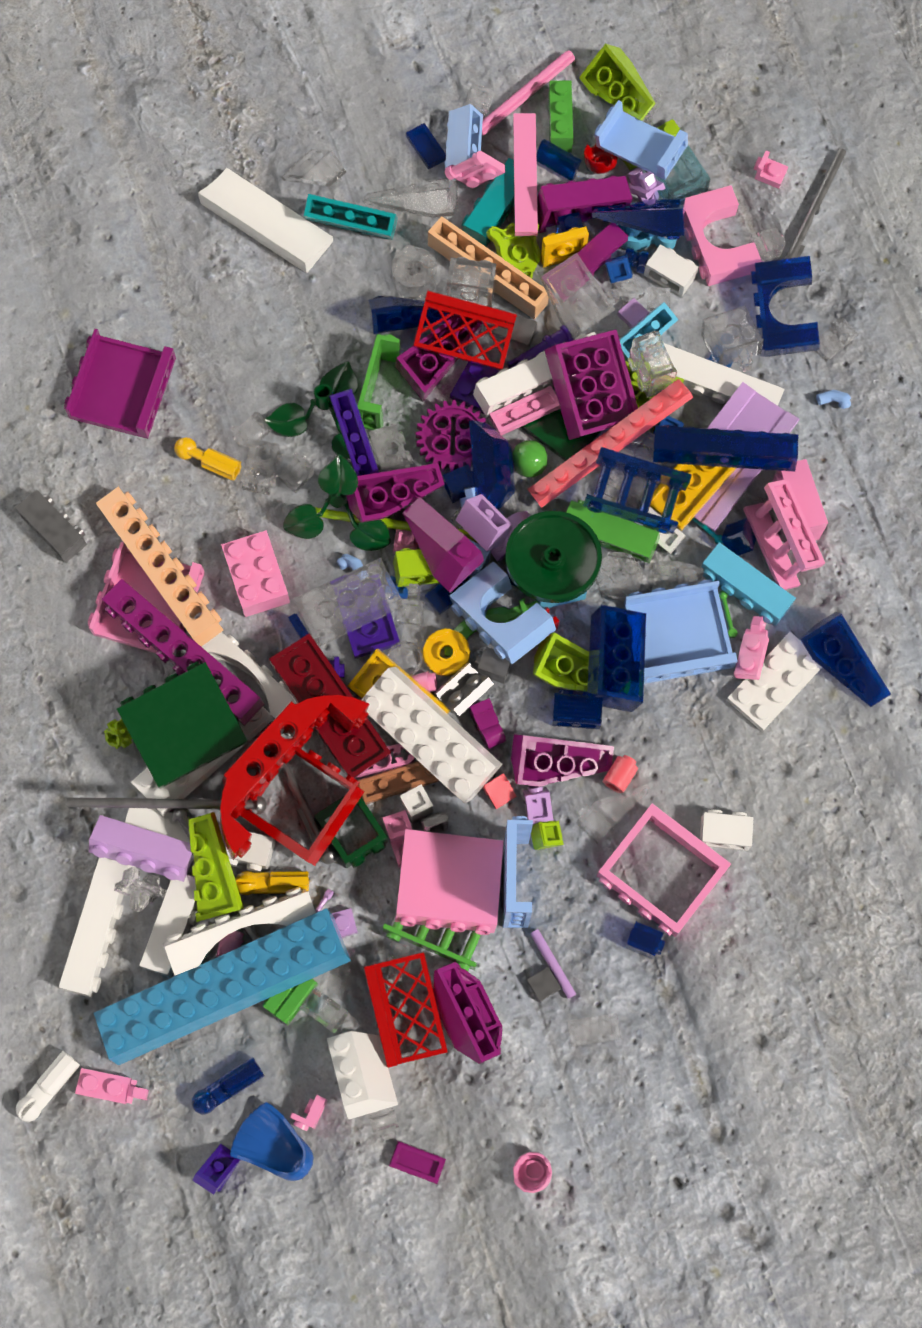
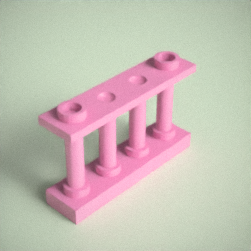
[743,479,825,590]

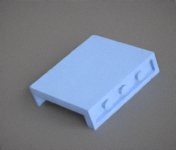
[624,580,738,684]
[503,816,533,928]

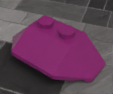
[433,962,503,1064]

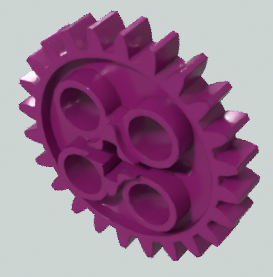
[415,400,490,474]

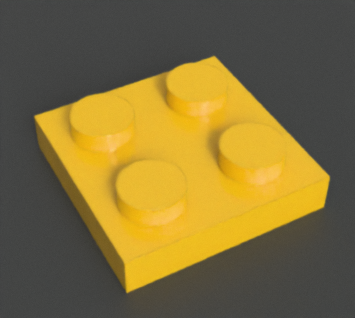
[541,227,589,268]

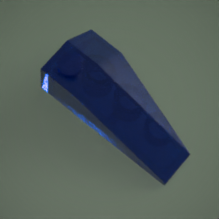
[592,198,685,240]
[800,611,891,707]

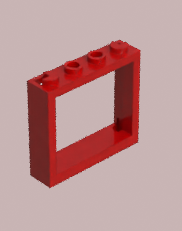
[240,737,365,866]

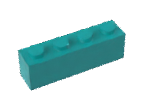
[462,158,514,247]
[304,194,398,240]

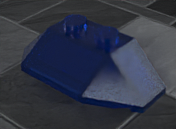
[469,420,515,510]

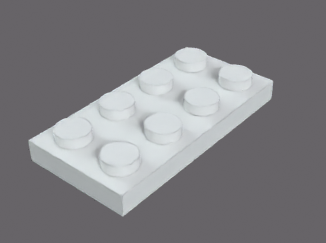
[726,632,826,732]

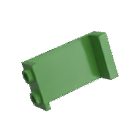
[358,334,400,432]

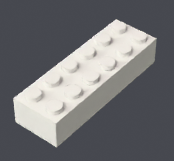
[361,667,503,803]

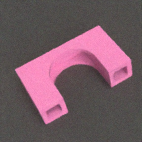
[677,185,762,286]

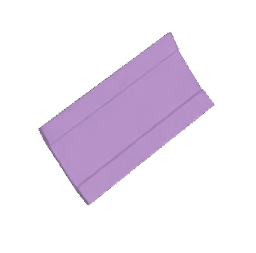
[694,382,800,531]

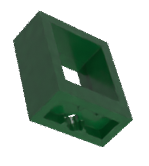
[314,796,388,868]

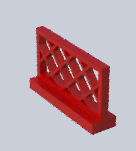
[413,290,517,370]
[364,952,448,1068]

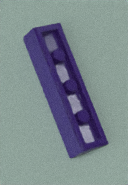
[330,389,379,476]

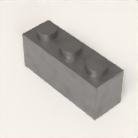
[15,489,87,563]

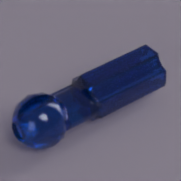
[191,1057,265,1115]

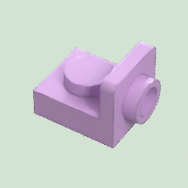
[523,786,553,824]
[332,908,358,938]

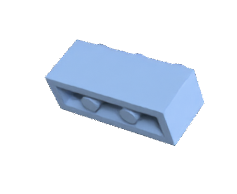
[445,104,483,168]

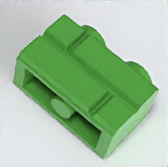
[262,979,318,1026]

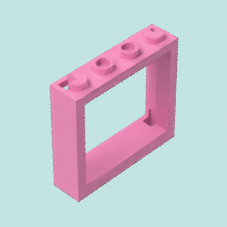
[597,803,731,937]

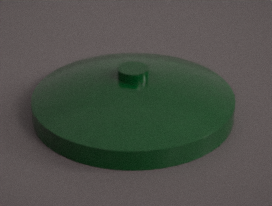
[505,511,602,603]

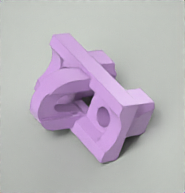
[628,168,665,206]

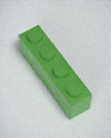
[566,500,660,563]

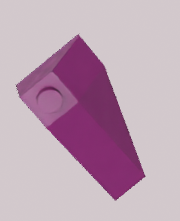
[346,463,444,523]
[403,497,484,593]
[511,734,614,787]

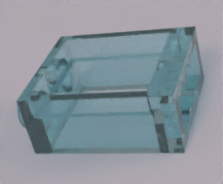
[645,145,711,209]

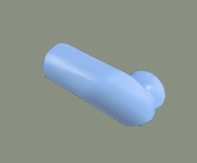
[816,389,851,409]
[337,554,369,582]

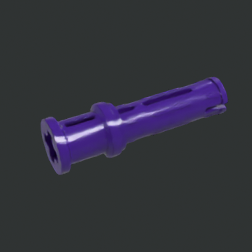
[507,325,573,369]

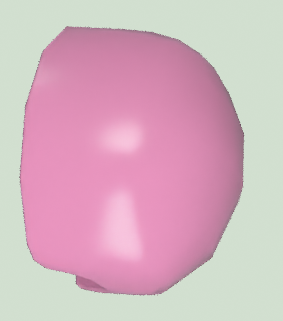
[513,1152,552,1193]

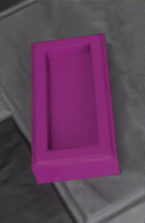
[389,1141,446,1184]

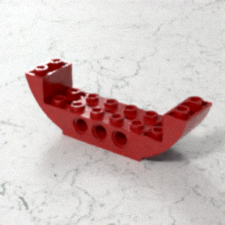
[220,695,370,860]

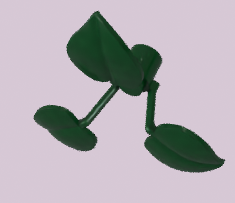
[265,361,369,459]
[283,454,391,551]

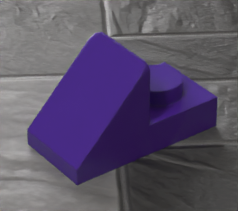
[192,1144,240,1195]

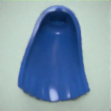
[230,1102,314,1181]

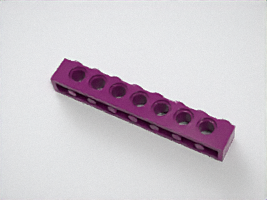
[102,578,264,726]

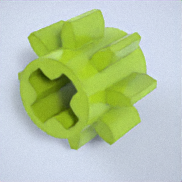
[104,718,132,749]

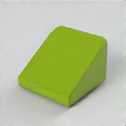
[531,821,564,850]

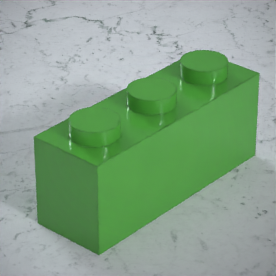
[548,80,573,153]

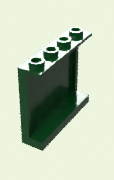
[117,661,248,789]

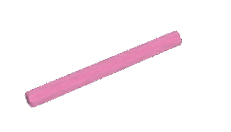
[482,50,575,136]

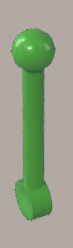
[719,591,738,638]

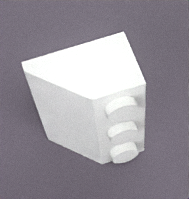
[327,1031,398,1120]

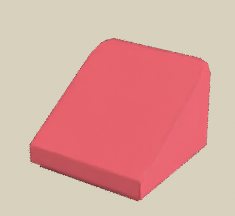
[483,773,517,809]

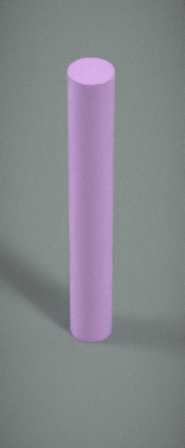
[530,929,576,999]

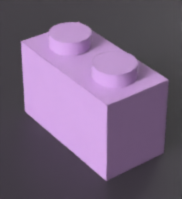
[456,494,513,551]

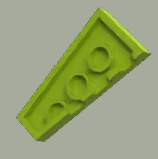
[189,812,244,922]

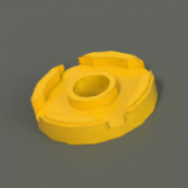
[422,628,471,677]

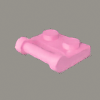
[445,151,505,189]

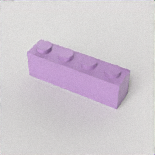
[89,815,194,882]

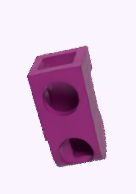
[469,698,506,749]

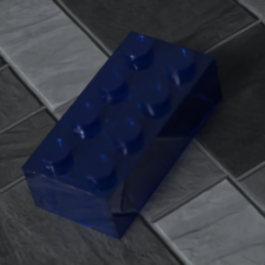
[587,604,646,712]

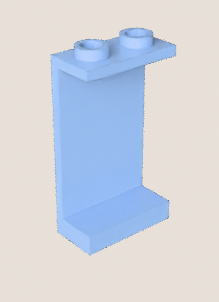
[594,100,688,180]

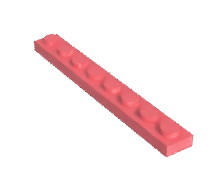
[528,379,693,508]

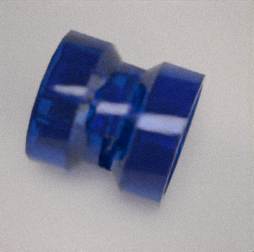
[625,247,649,274]

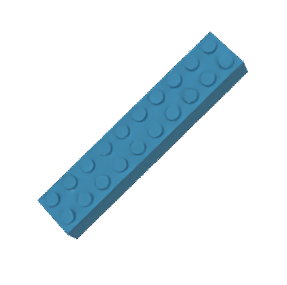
[94,908,351,1065]

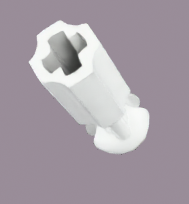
[16,1051,80,1122]

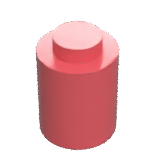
[602,755,638,794]

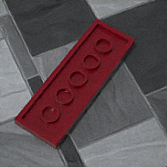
[269,633,391,778]

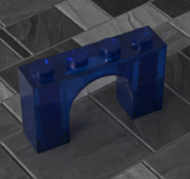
[751,256,820,357]

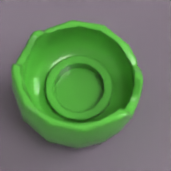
[512,440,547,477]

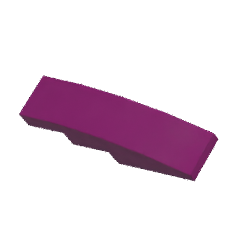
[546,221,628,304]

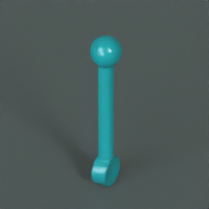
[692,518,724,544]

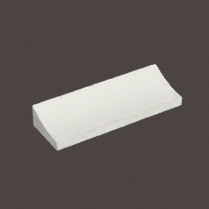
[198,168,333,273]

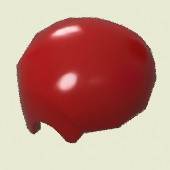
[583,144,618,174]

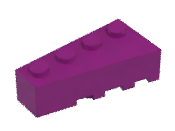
[537,176,633,233]
[395,315,483,401]

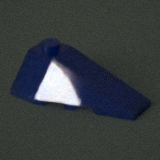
[368,296,455,334]

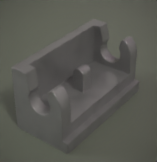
[488,307,538,347]

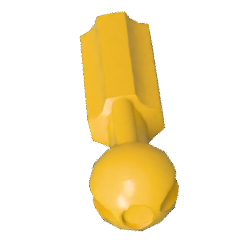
[174,437,242,481]
[235,871,309,895]

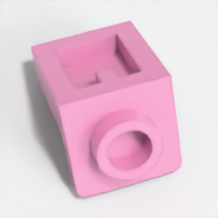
[754,151,788,189]
[290,1095,328,1131]

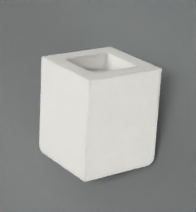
[400,784,433,823]

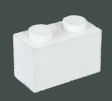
[644,244,698,298]
[700,810,753,851]

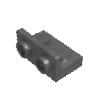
[435,663,494,716]

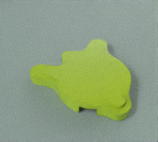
[486,223,541,279]

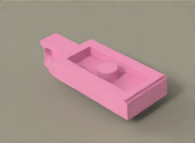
[734,616,769,680]
[75,1068,149,1104]

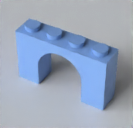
[449,562,556,664]

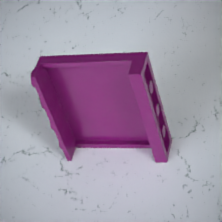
[64,328,176,439]

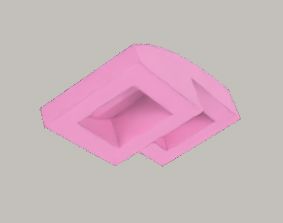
[383,810,413,868]

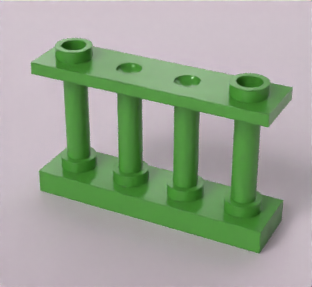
[383,922,481,971]

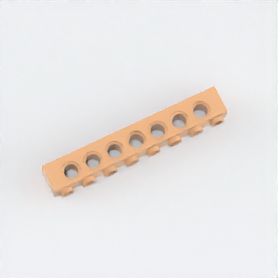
[96,486,224,647]

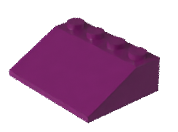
[544,329,638,440]

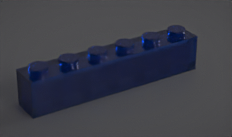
[653,425,798,472]

